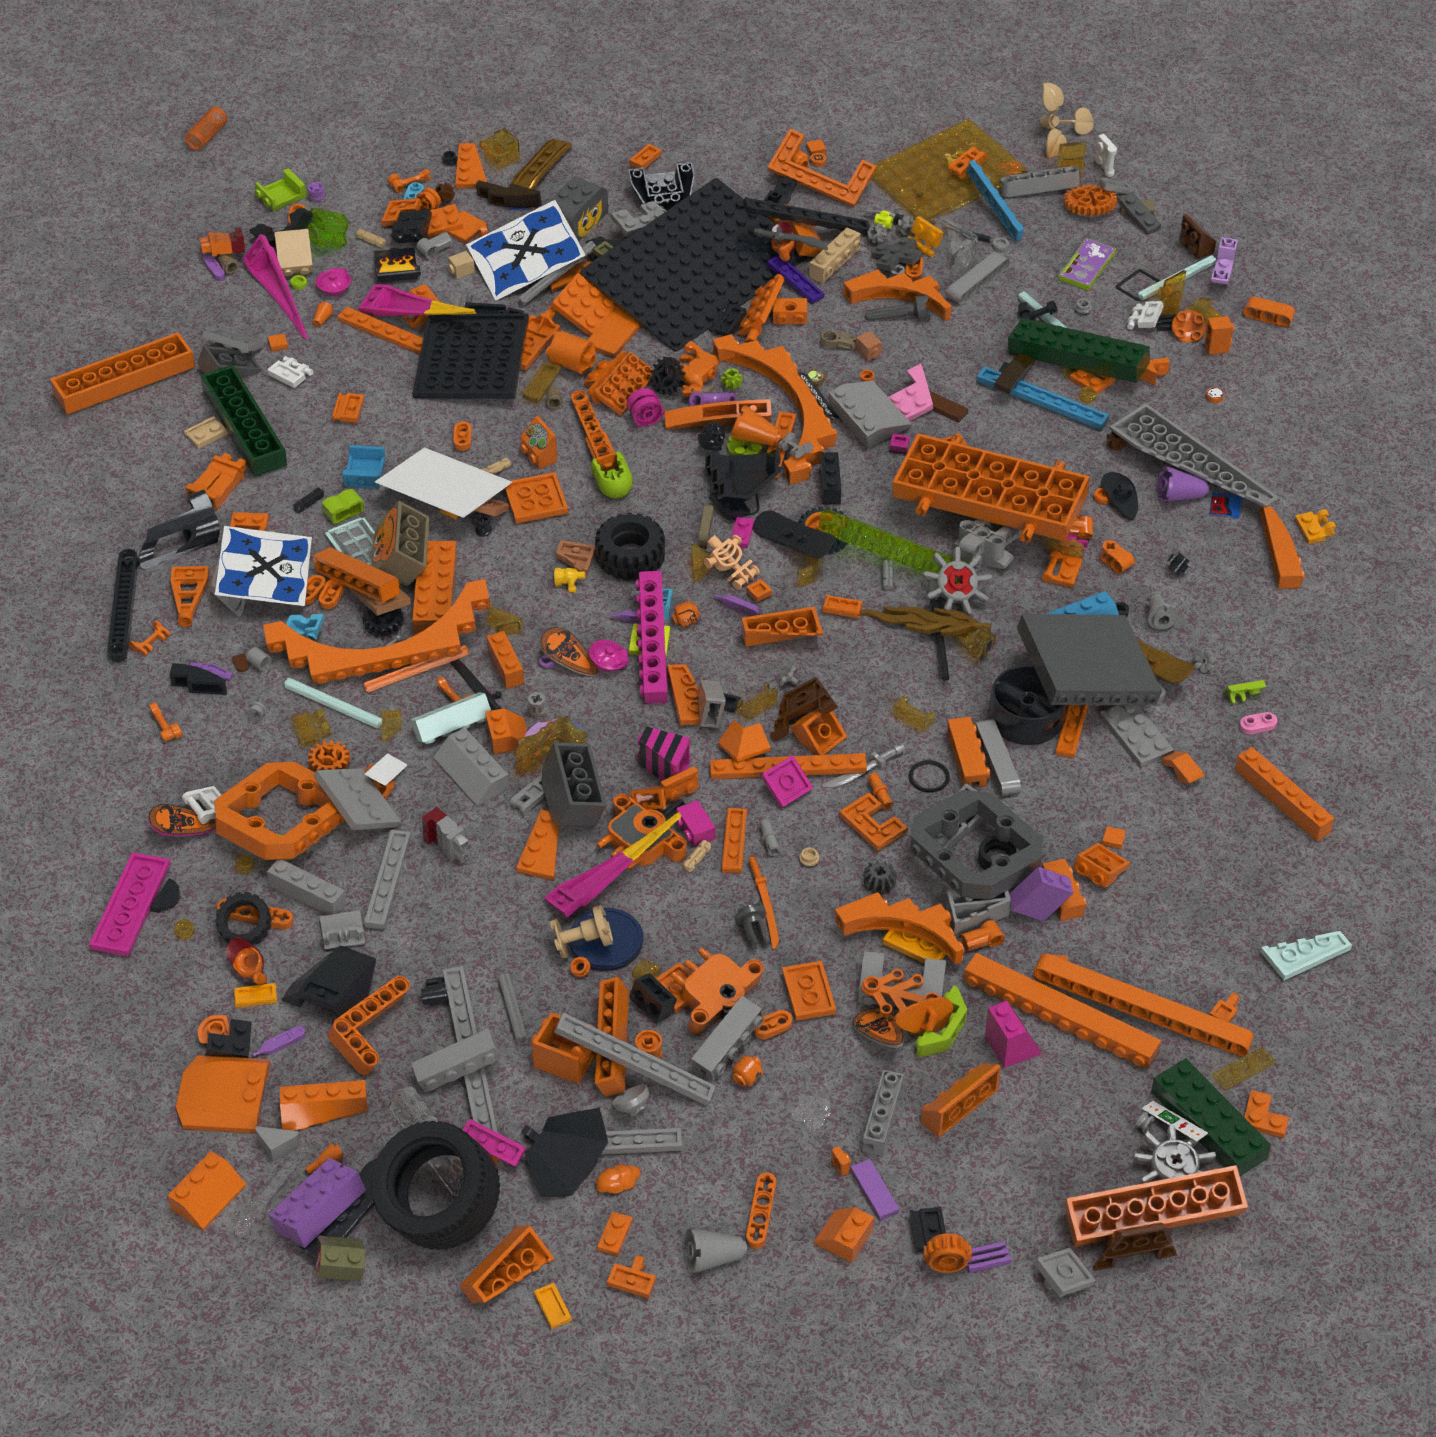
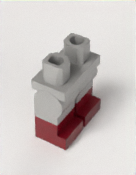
[422,807,470,863]

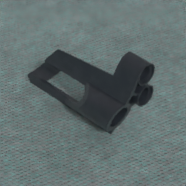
[138,489,220,570]

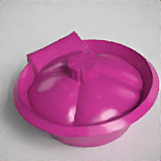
[316,267,351,296]
[589,640,628,672]

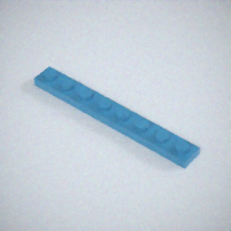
[977,366,1109,430]

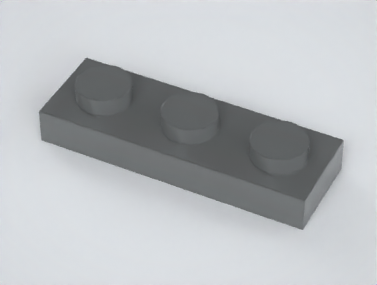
[1119,192,1161,235]

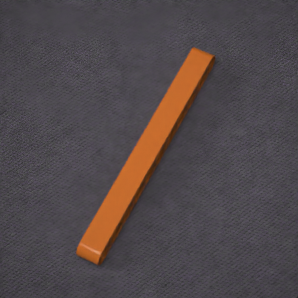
[1033,954,1254,1056]

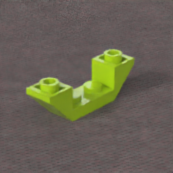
[915,985,967,1058]

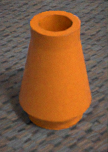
[312,302,333,327]

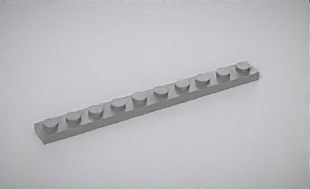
[443,966,498,1133]

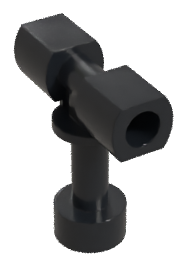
[1018,300,1058,321]

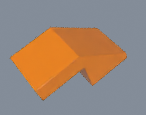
[1161,751,1204,784]

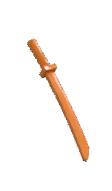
[748,857,779,950]

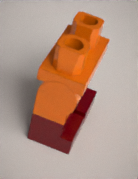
[200,227,245,257]

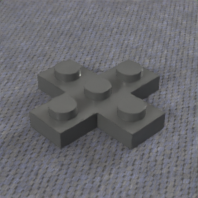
[871,237,922,271]

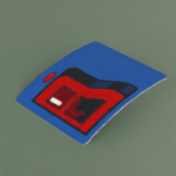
[1209,493,1242,519]

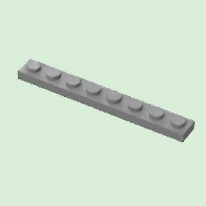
[554,1013,715,1106]

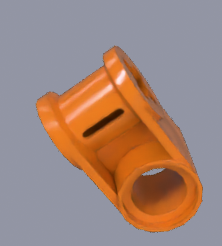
[1100,540,1135,574]

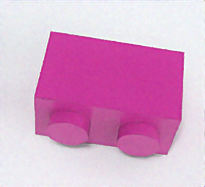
[676,800,715,847]

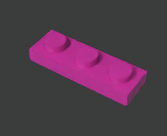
[463,1119,527,1168]

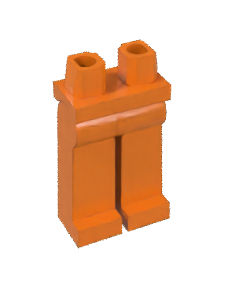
[185,453,247,511]

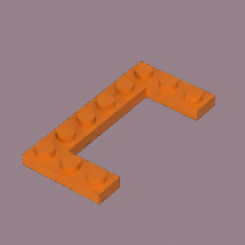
[767,129,877,207]

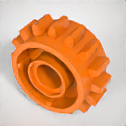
[923,1233,972,1273]

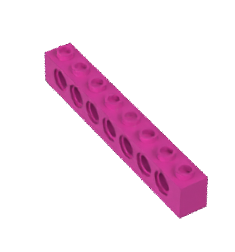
[636,571,668,703]

